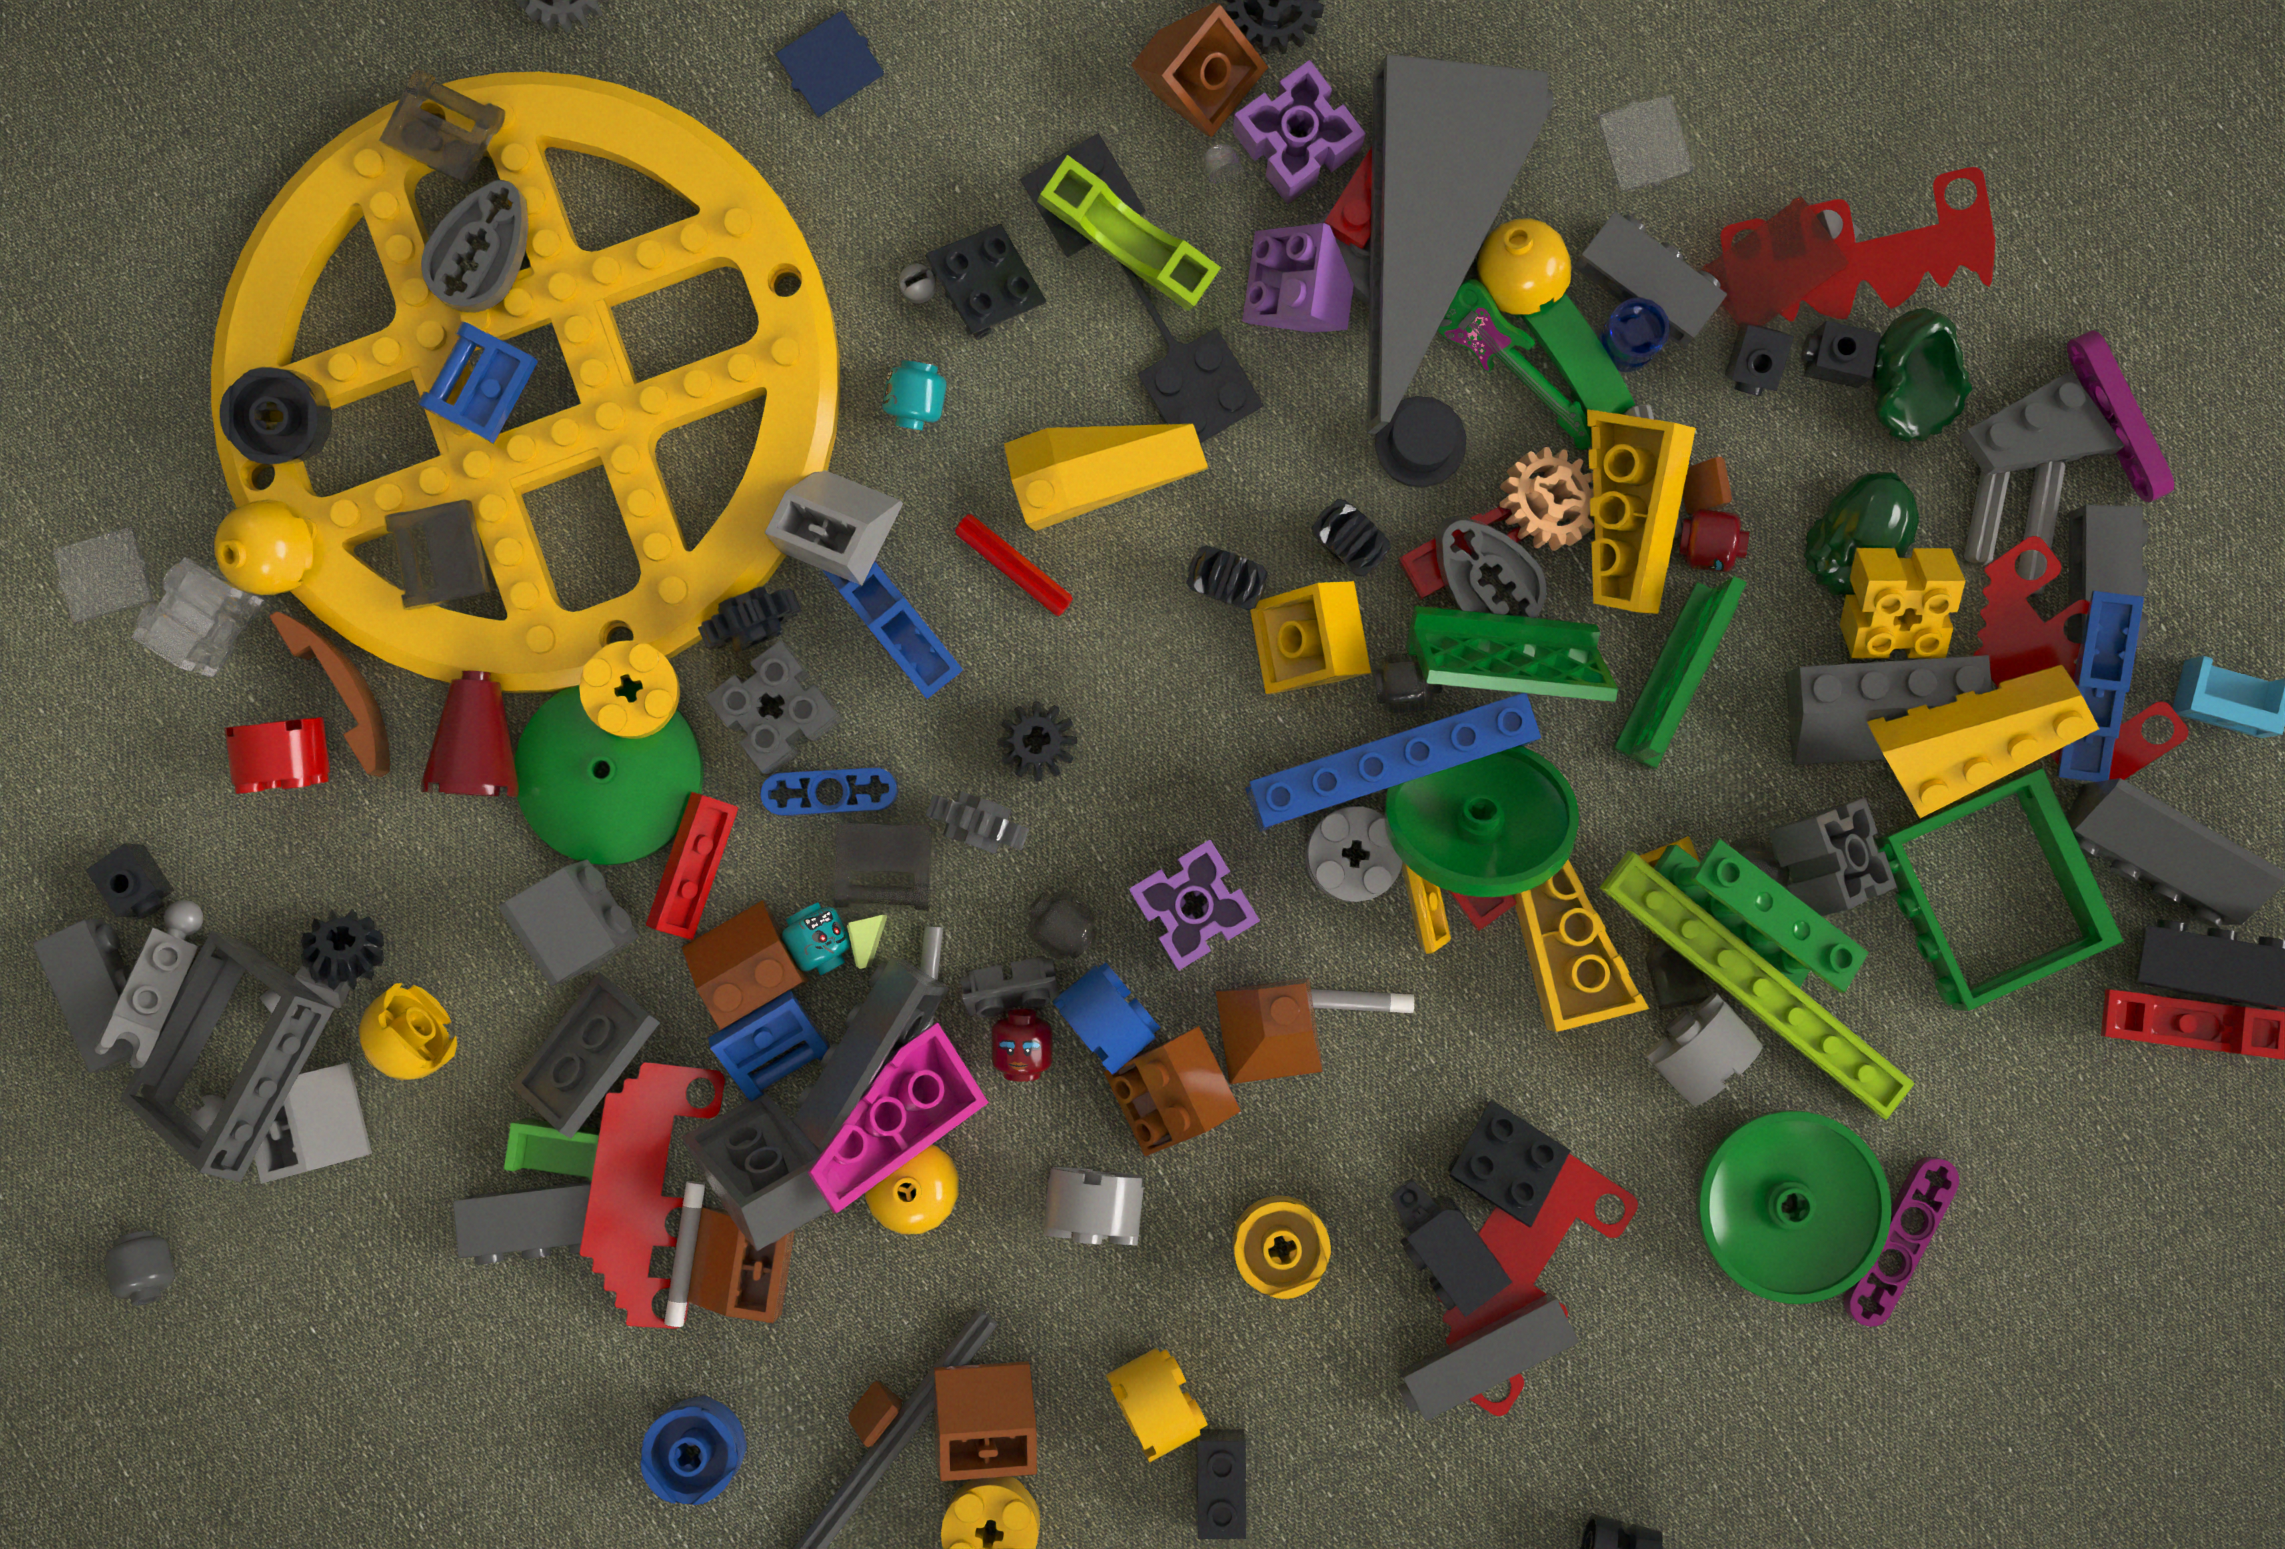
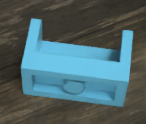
[2173,655,2285,738]

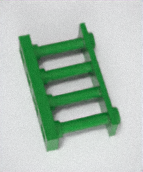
[1654,839,1869,993]

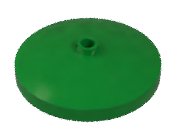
[514,680,704,865]
[1385,745,1579,897]
[1696,1110,1891,1304]

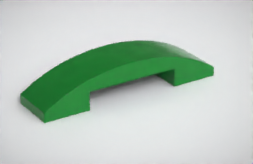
[1514,293,1635,418]

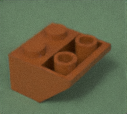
[1104,1026,1241,1156]
[687,1206,795,1323]
[934,1361,1037,1481]

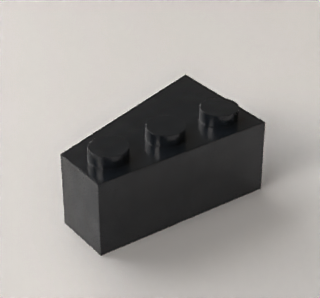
[2135,919,2285,1012]

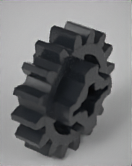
[1225,0,1324,55]
[698,586,802,652]

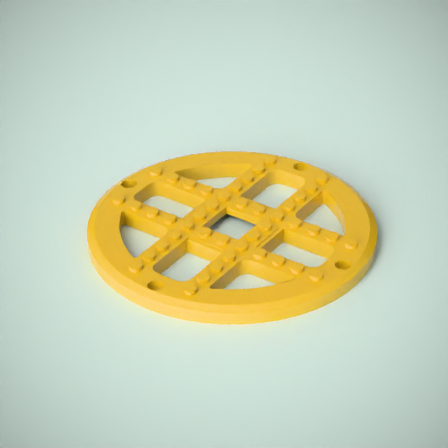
[211,71,841,693]

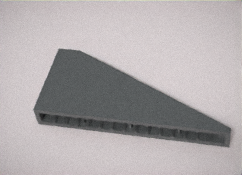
[1367,54,1553,434]

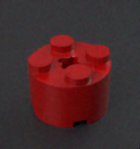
[224,717,331,794]

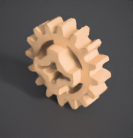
[1500,447,1594,551]

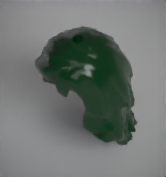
[1874,308,1973,442]
[1803,471,1919,598]

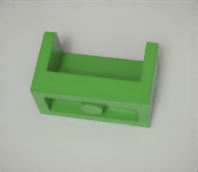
[504,1118,600,1182]

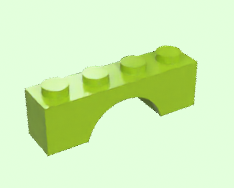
[1037,155,1221,311]

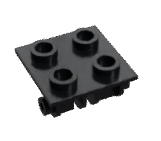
[925,224,1047,340]
[1448,1099,1571,1228]

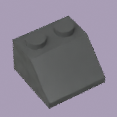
[498,859,639,987]

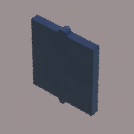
[775,10,884,118]

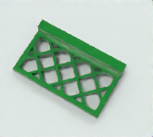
[1612,576,1747,770]
[1405,606,1618,702]

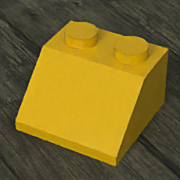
[1250,581,1371,694]

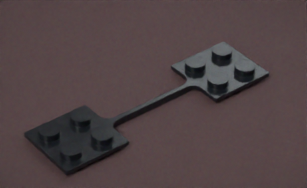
[1020,133,1264,444]

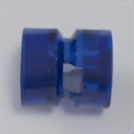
[1598,297,1670,373]

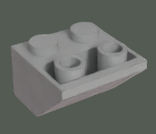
[765,470,903,586]
[254,1062,372,1184]

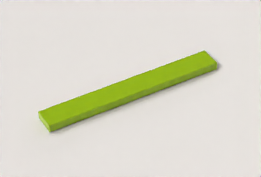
[1599,850,1915,1120]

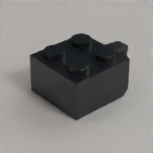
[1389,1178,1512,1317]

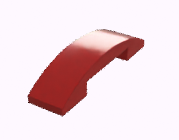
[2101,989,2285,1060]

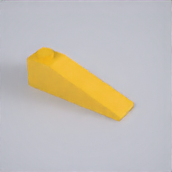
[1004,424,1209,531]

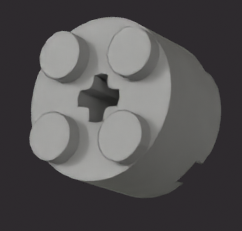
[1305,806,1403,902]
[1645,993,1763,1106]
[1043,1167,1144,1245]

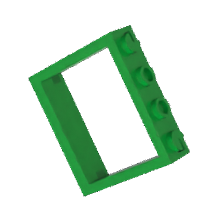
[1875,768,2124,1011]

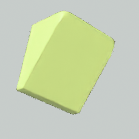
[847,915,887,969]

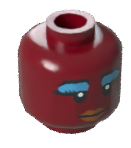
[1679,509,1750,572]
[991,1009,1053,1082]

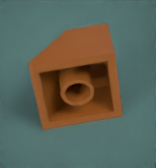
[681,900,810,1030]

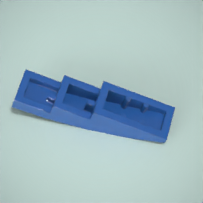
[821,561,963,699]
[2056,591,2144,782]

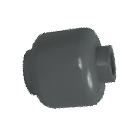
[104,1231,175,1306]

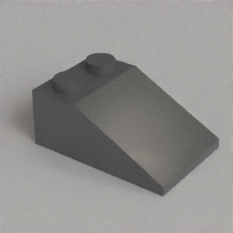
[681,1092,830,1251]

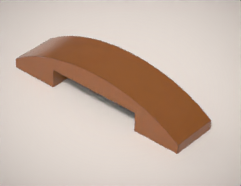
[269,611,390,777]

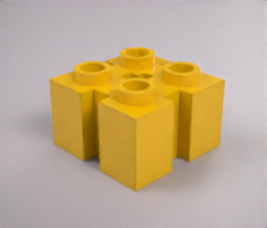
[1840,548,1966,658]

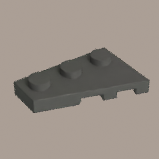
[1959,371,2125,475]

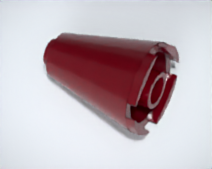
[421,671,519,797]

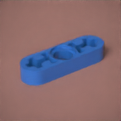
[760,768,899,816]

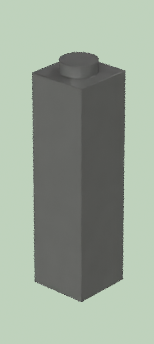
[1398,1293,1579,1421]

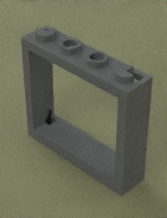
[120,930,334,1182]

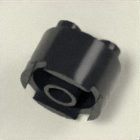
[219,367,332,464]

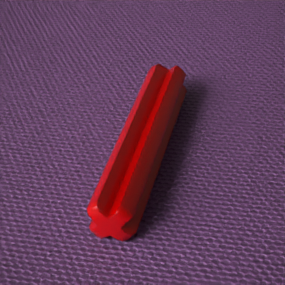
[955,514,1073,616]

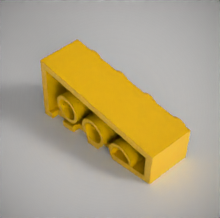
[1587,409,1696,614]
[1867,665,2099,818]
[1513,859,1649,1032]

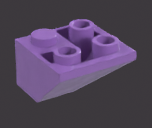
[1242,223,1354,333]

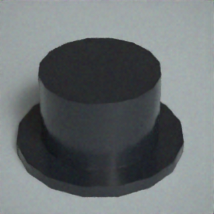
[1374,396,1467,488]

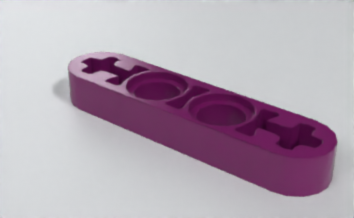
[2067,330,2174,502]
[1843,1156,1960,1327]

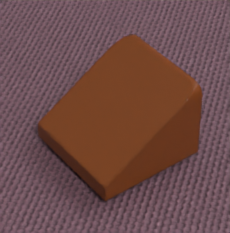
[1683,456,1732,515]
[848,1381,903,1447]

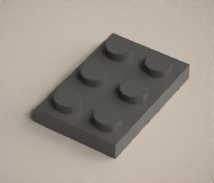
[510,972,660,1138]

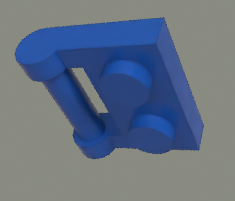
[417,321,538,444]
[708,990,831,1102]

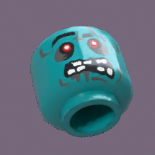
[882,360,947,431]
[781,902,851,976]

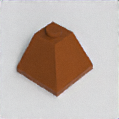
[1131,2,1268,137]
[1216,978,1323,1084]

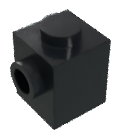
[1725,321,1794,396]
[1801,321,1881,388]
[85,843,175,919]

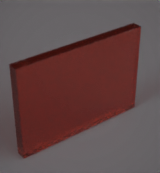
[1702,196,1850,327]

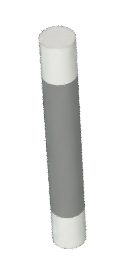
[1311,989,1414,1013]
[664,1181,705,1327]

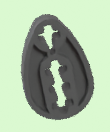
[421,180,529,312]
[1435,515,1546,618]

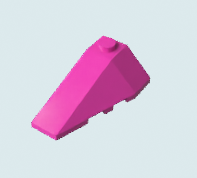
[807,1023,989,1214]

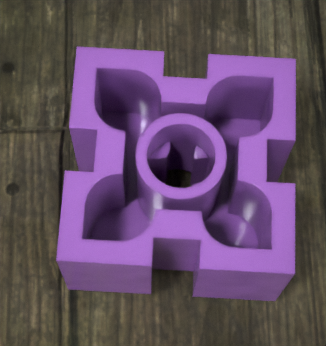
[1233,60,1366,205]
[1129,840,1260,971]

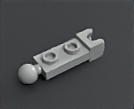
[94,900,203,1068]

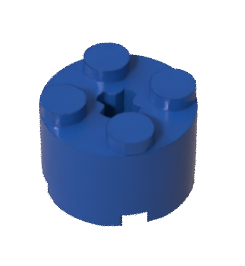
[1052,962,1160,1075]
[640,1396,747,1505]

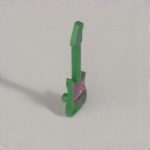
[1437,279,1592,450]

